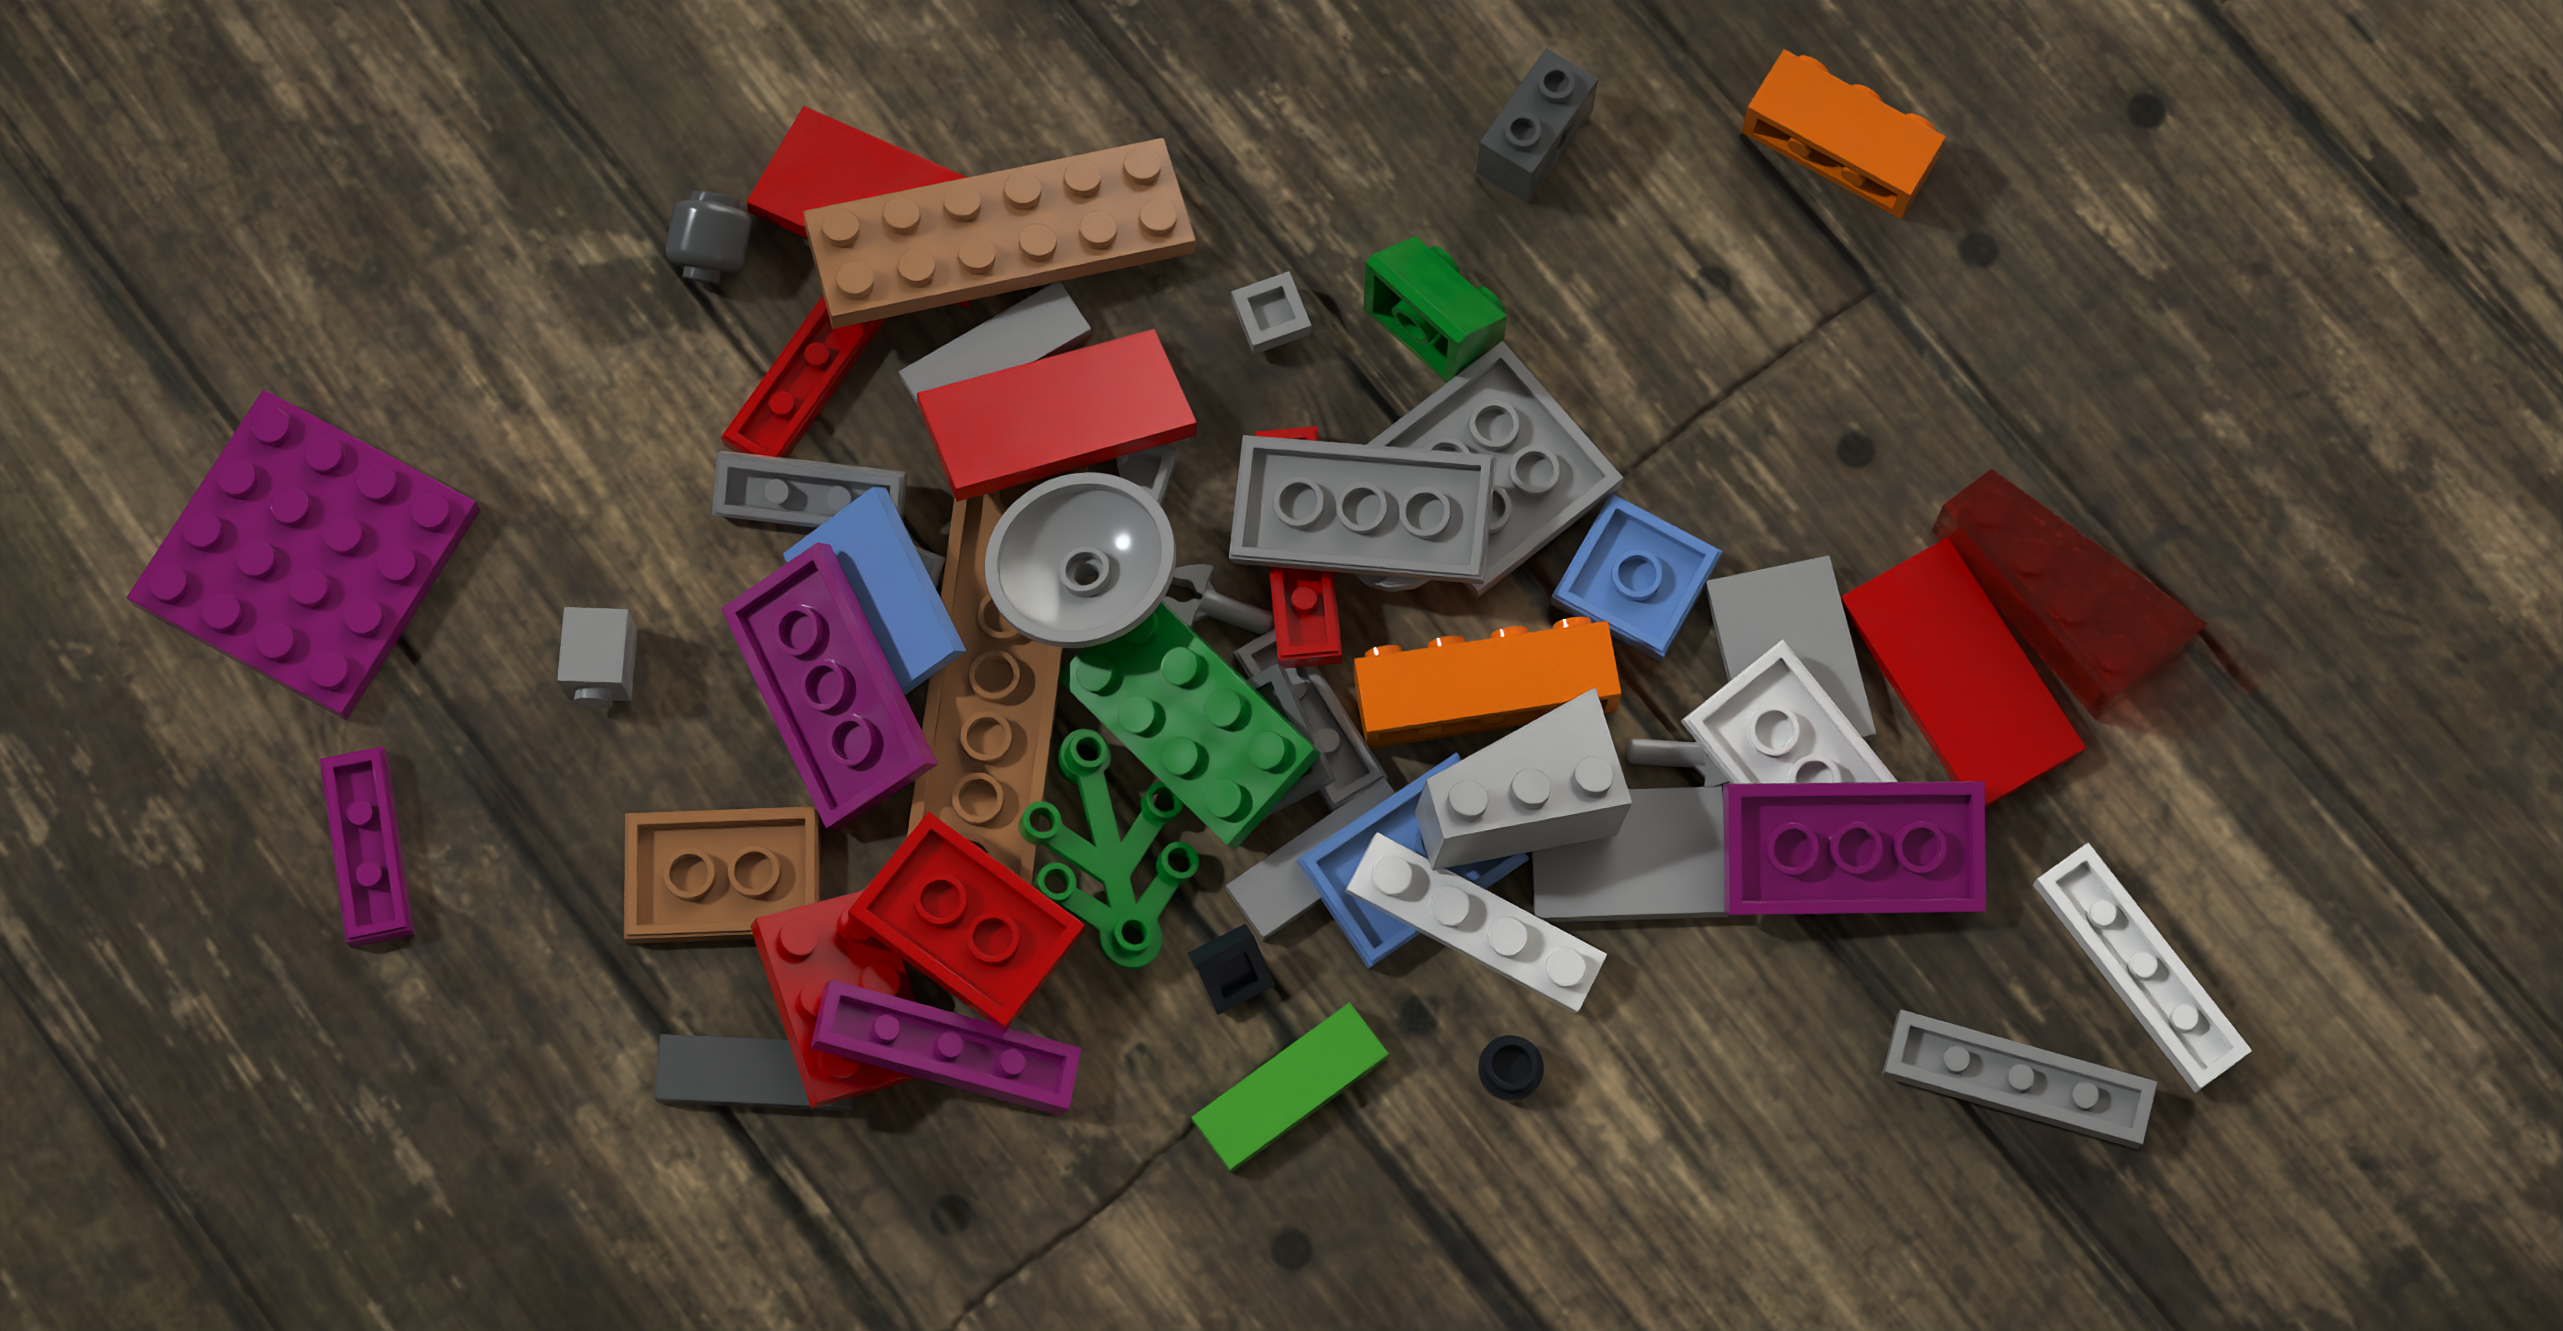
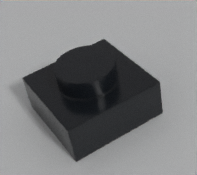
[1187,924,1275,1015]

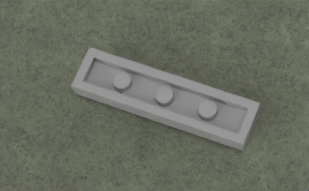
[1881,1010,2157,1149]

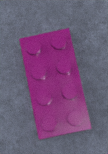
[721,542,938,829]
[1723,781,1986,915]

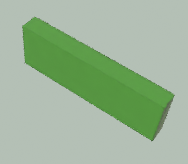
[1191,1002,1389,1174]

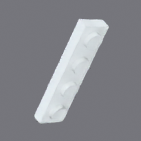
[1345,832,1607,1014]
[2033,843,2252,1093]

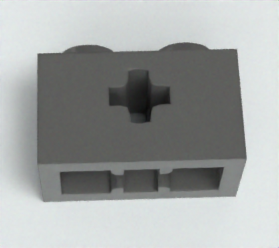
[1476,48,1598,203]

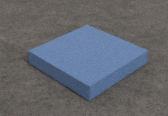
[1550,493,1723,663]

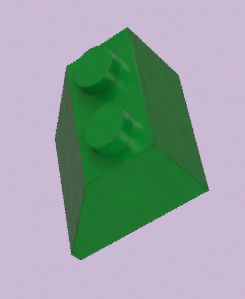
[1363,236,1507,383]

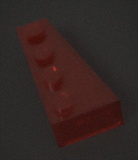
[1932,469,2208,721]

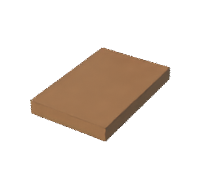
[624,806,821,944]

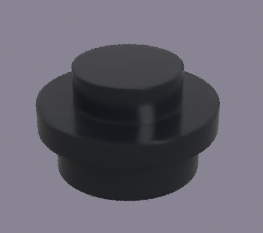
[1478,1035,1544,1102]

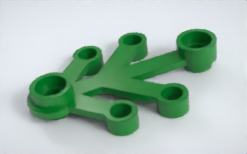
[1018,729,1199,970]

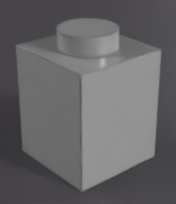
[557,607,638,709]

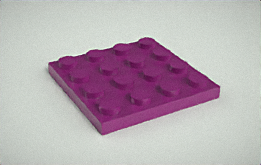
[126,389,481,721]

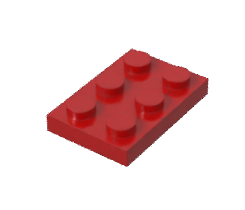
[848,811,1085,1033]
[750,890,921,1109]

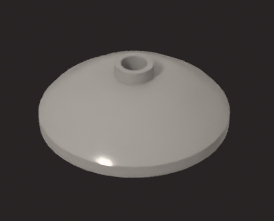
[985,472,1176,648]

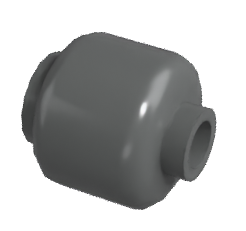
[666,190,751,285]

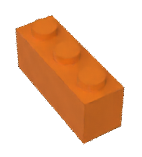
[1741,49,1946,220]

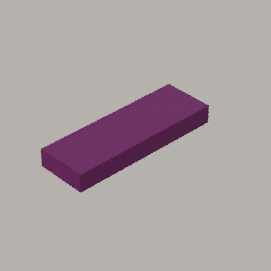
[319,746,415,948]

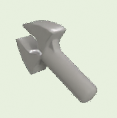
[1163,564,1274,635]
[1626,738,1730,788]

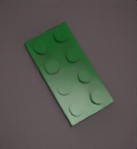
[1059,600,1322,849]

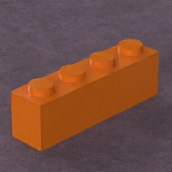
[1353,617,1621,749]

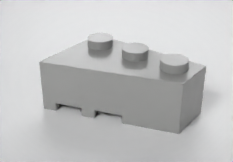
[1415,687,1632,870]

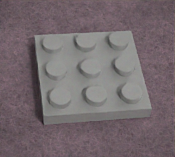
[1366,341,1624,599]

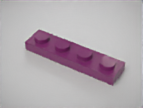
[811,979,1081,1116]

